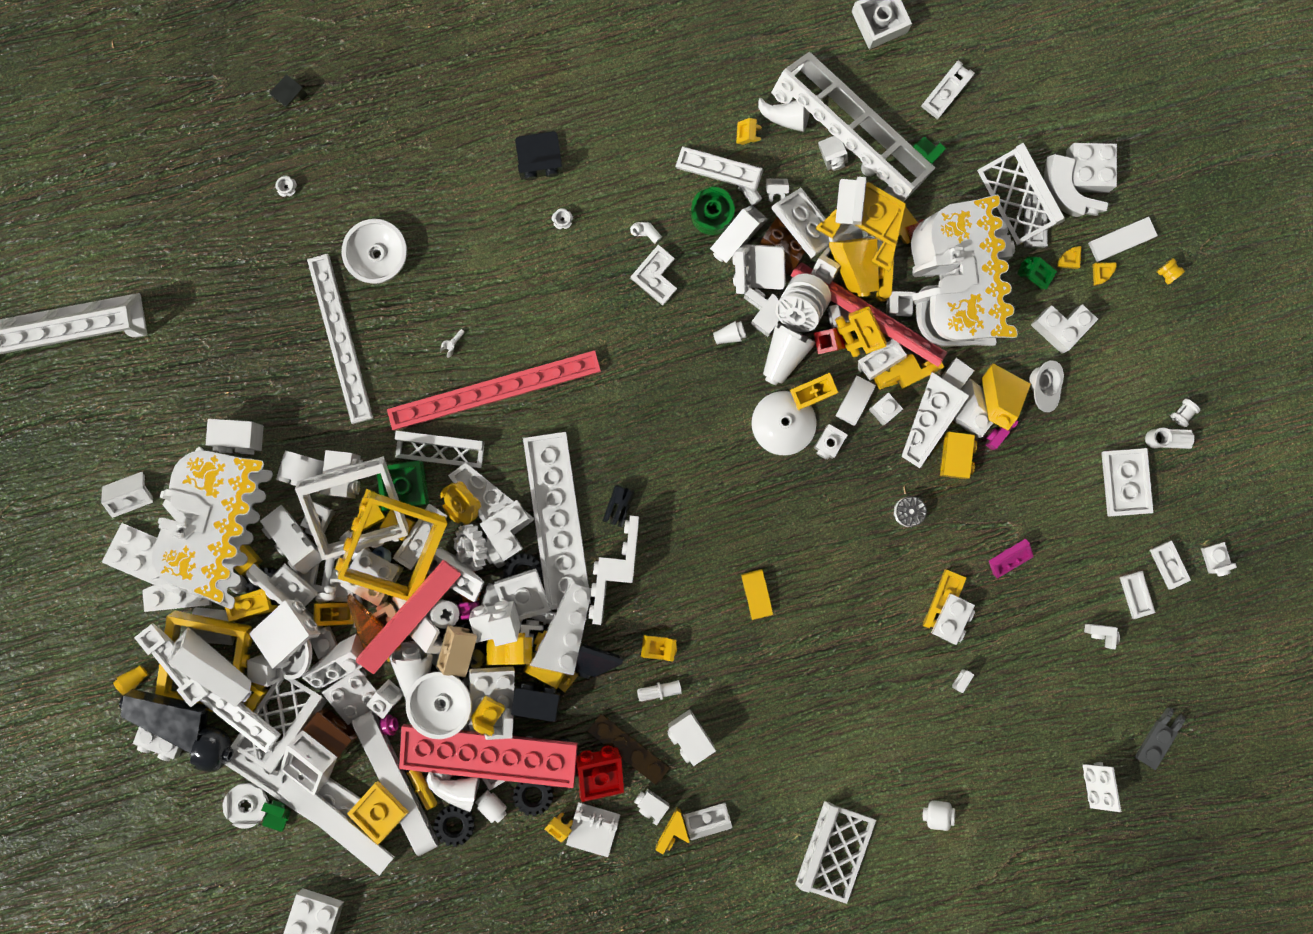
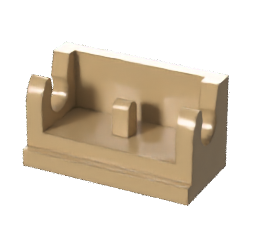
[436,625,477,677]

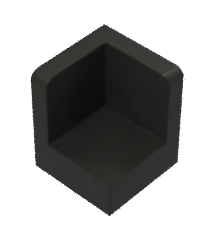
[270,74,307,107]

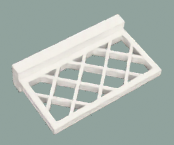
[977,143,1065,245]
[231,678,328,776]
[795,801,876,904]

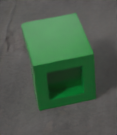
[913,137,946,164]

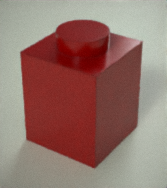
[814,328,846,354]

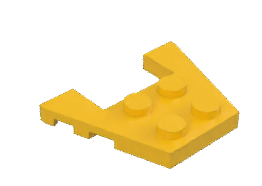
[816,182,906,272]

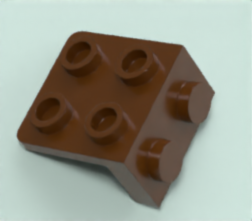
[759,216,806,276]

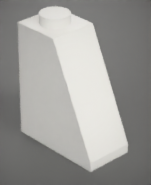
[710,205,768,263]

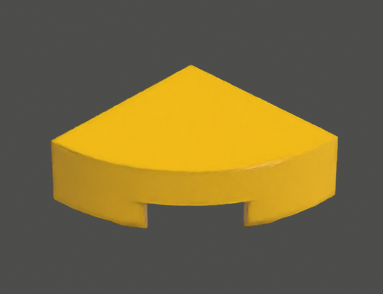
[1057,246,1082,269]
[1093,262,1116,286]

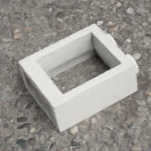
[280,730,337,796]

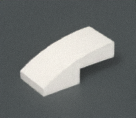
[836,376,876,426]

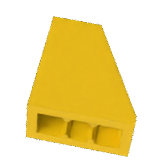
[829,238,879,296]
[982,363,1031,430]

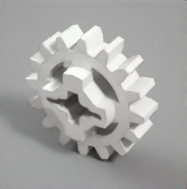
[454,524,488,572]

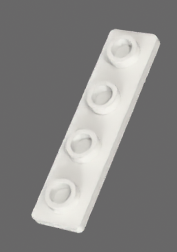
[246,564,318,620]

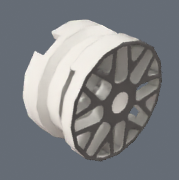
[894,496,927,527]

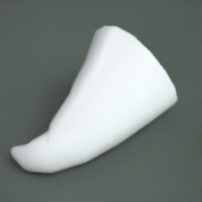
[758,98,810,132]
[427,772,480,812]

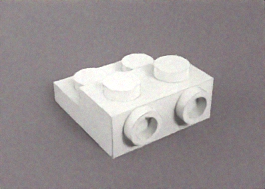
[133,727,182,761]

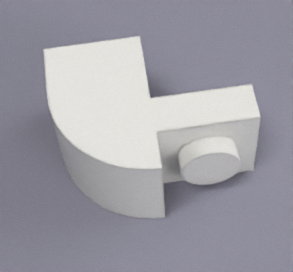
[744,288,779,337]

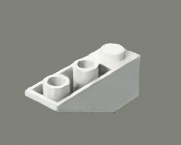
[302,634,368,690]

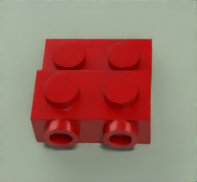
[576,746,624,802]

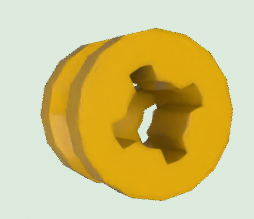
[1156,258,1185,285]

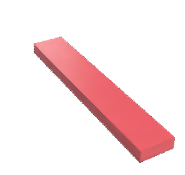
[356,559,461,674]

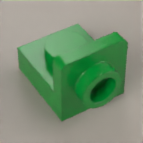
[1017,257,1057,290]

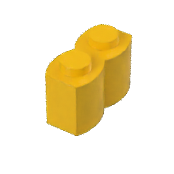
[487,633,532,665]

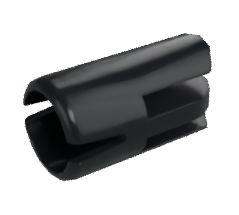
[602,485,635,528]

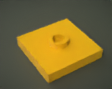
[347,781,409,845]

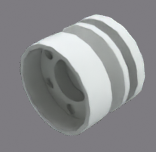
[776,273,831,332]

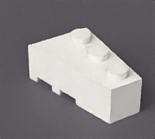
[260,505,322,574]

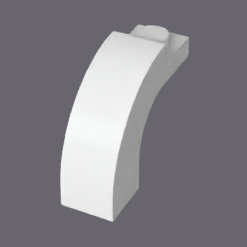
[1044,154,1108,217]

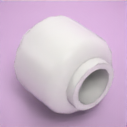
[923,801,955,831]

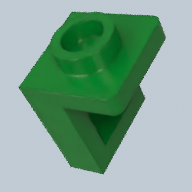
[261,800,291,832]

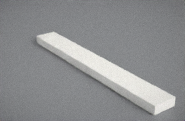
[307,254,374,424]

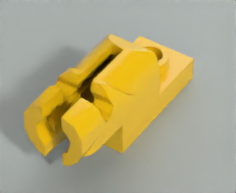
[873,354,944,390]

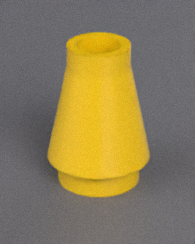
[113,665,149,695]

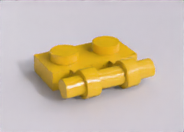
[835,306,887,357]

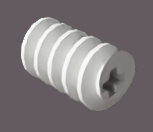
[426,599,459,629]

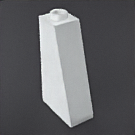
[168,627,252,708]

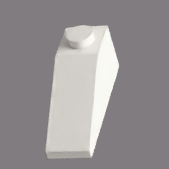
[427,548,484,602]

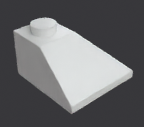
[953,379,993,439]

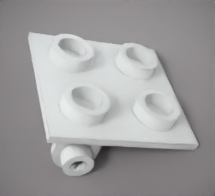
[322,668,377,725]
[1083,762,1121,812]
[566,802,620,857]

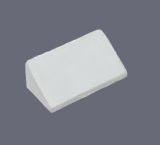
[683,803,732,840]

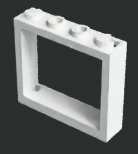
[295,456,409,560]

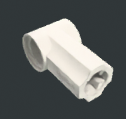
[1145,428,1194,449]

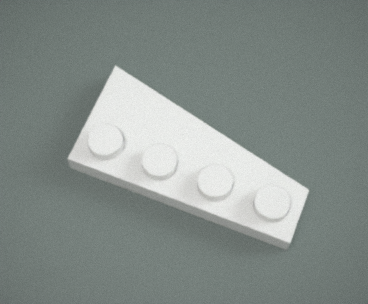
[902,372,969,468]
[448,462,535,535]
[529,584,592,675]

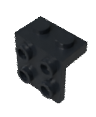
[515,131,563,180]

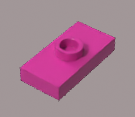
[989,539,1034,578]

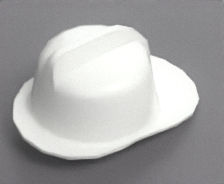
[1029,360,1064,412]

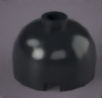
[190,726,234,772]

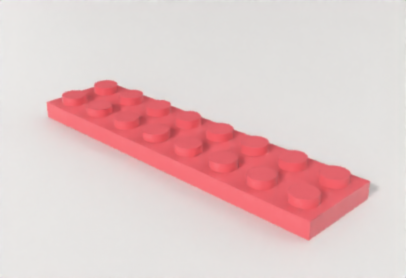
[399,724,578,788]

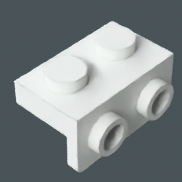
[931,594,975,645]

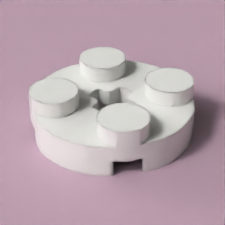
[223,783,269,829]

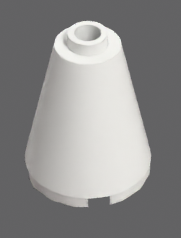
[763,323,816,385]
[389,641,433,700]

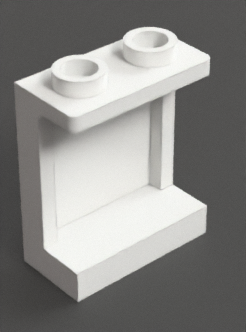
[249,600,320,669]

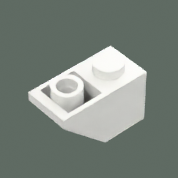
[818,136,848,171]

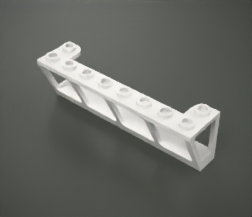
[771,52,935,202]
[0,293,148,354]

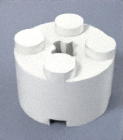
[276,450,324,492]

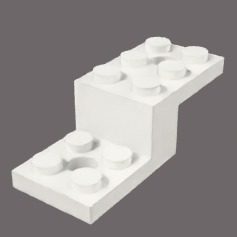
[589,516,639,625]

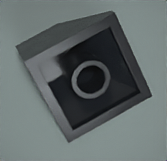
[575,644,624,679]

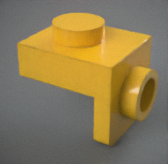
[641,635,677,661]

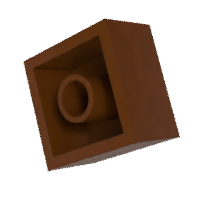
[303,707,358,760]

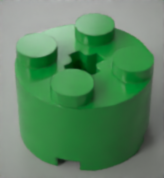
[691,187,735,235]

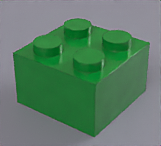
[377,461,429,511]

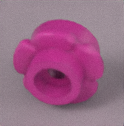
[380,714,399,736]

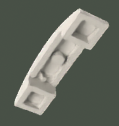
[134,623,209,707]

